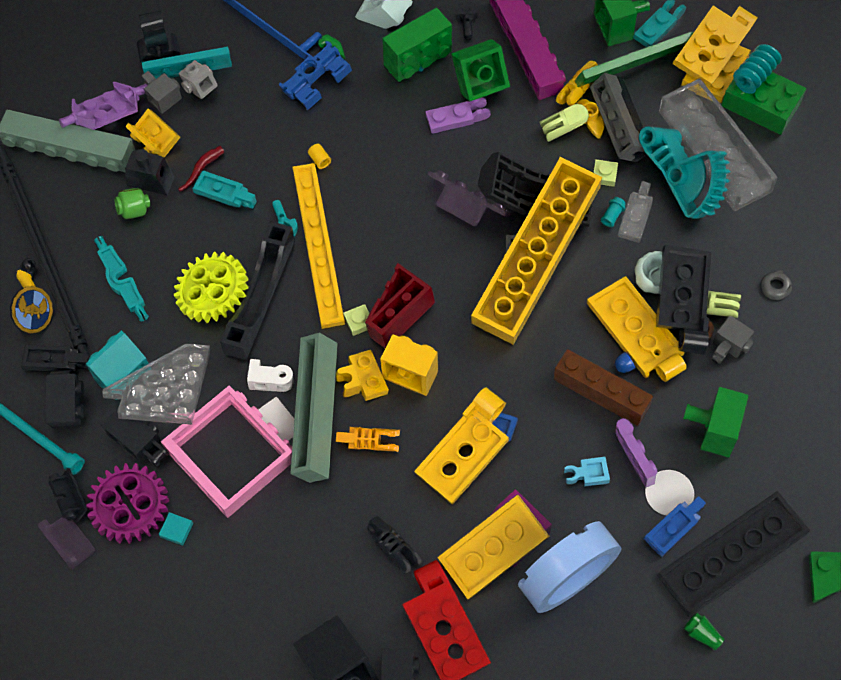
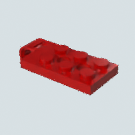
[402,560,491,680]

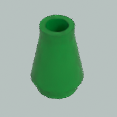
[684,613,725,650]

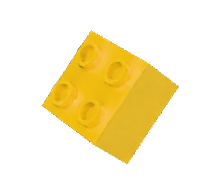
[381,334,438,396]

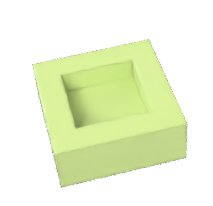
[594,160,618,186]
[343,304,369,336]

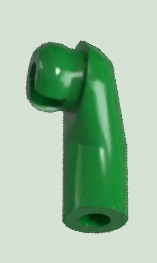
[318,35,345,59]

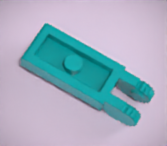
[633,0,686,47]

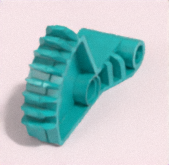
[639,126,731,219]

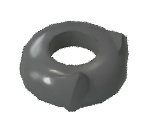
[761,269,792,300]

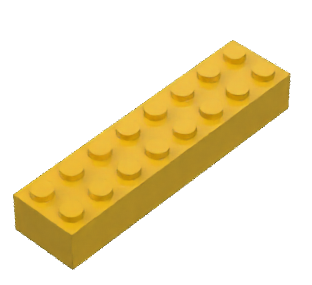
[471,157,602,345]

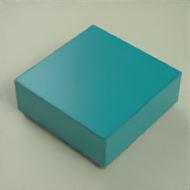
[159,512,193,546]

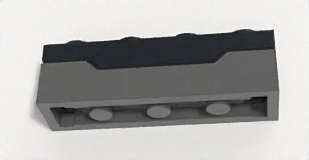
[590,73,647,162]

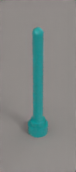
[0,403,85,475]

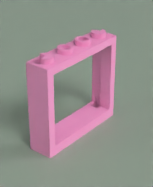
[161,386,292,518]

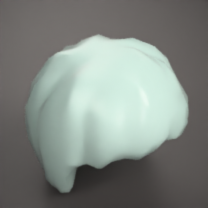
[634,251,662,294]

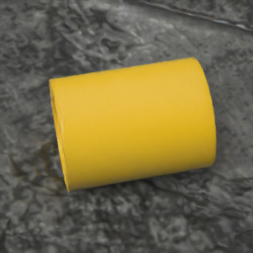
[308,144,331,169]

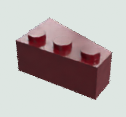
[365,263,435,349]

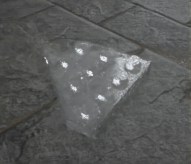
[102,344,210,425]

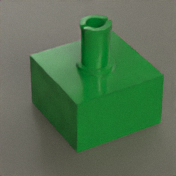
[593,0,650,47]
[451,39,510,101]
[683,387,749,457]

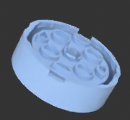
[518,521,622,613]

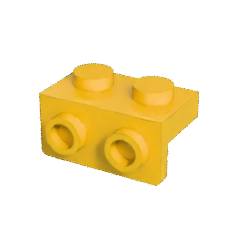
[126,109,180,158]

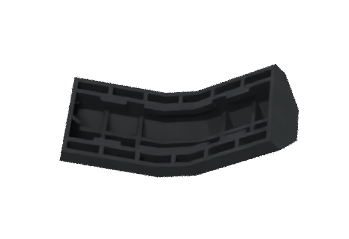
[478,152,593,227]

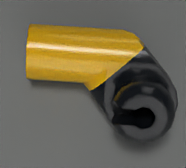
[16,258,36,288]

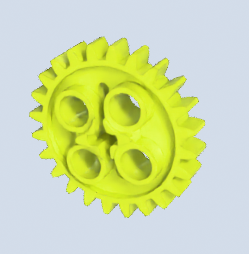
[174,252,249,323]

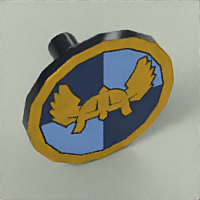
[10,286,53,333]

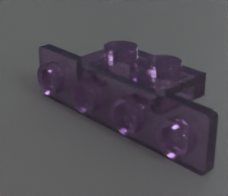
[427,169,512,227]

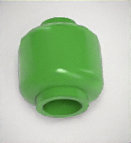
[115,188,150,219]

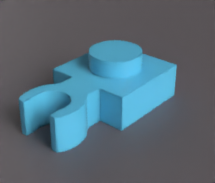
[564,457,610,487]

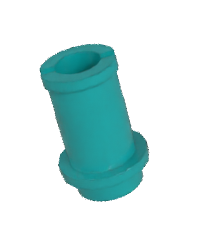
[600,197,626,227]

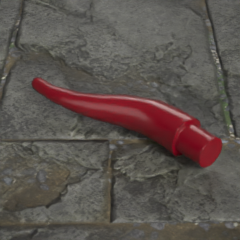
[178,146,225,191]

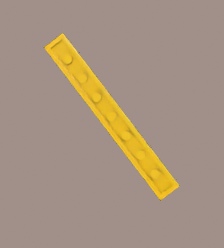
[293,163,345,329]

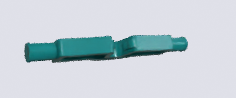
[94,236,149,322]

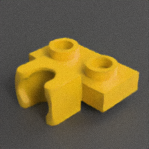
[336,350,389,401]

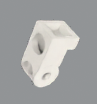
[247,359,294,392]

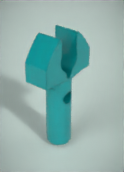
[272,200,298,237]

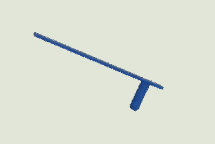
[223,0,322,60]

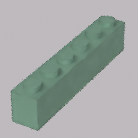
[0,109,135,172]
[290,333,337,483]

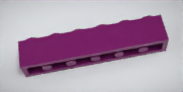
[489,0,566,100]

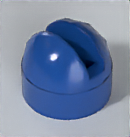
[615,352,635,373]

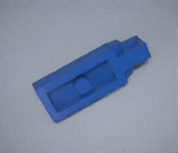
[644,496,706,557]

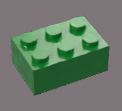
[382,7,452,82]
[722,72,807,135]

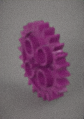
[86,463,169,544]

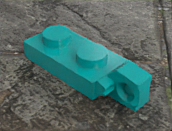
[192,171,257,209]

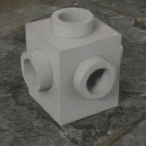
[179,60,218,99]

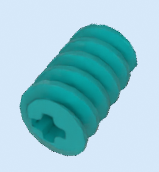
[733,44,782,94]

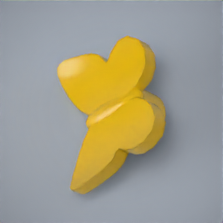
[577,99,605,139]

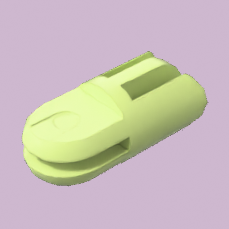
[539,104,589,142]
[687,291,741,318]

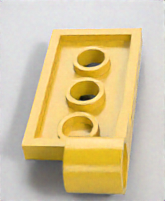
[673,6,758,88]
[414,387,509,505]

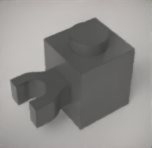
[141,71,182,114]
[712,315,755,364]

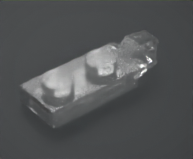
[618,181,653,243]

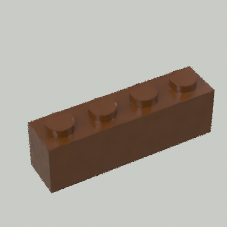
[554,349,653,426]

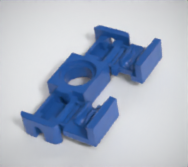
[279,41,352,110]

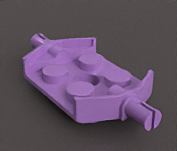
[59,82,148,130]

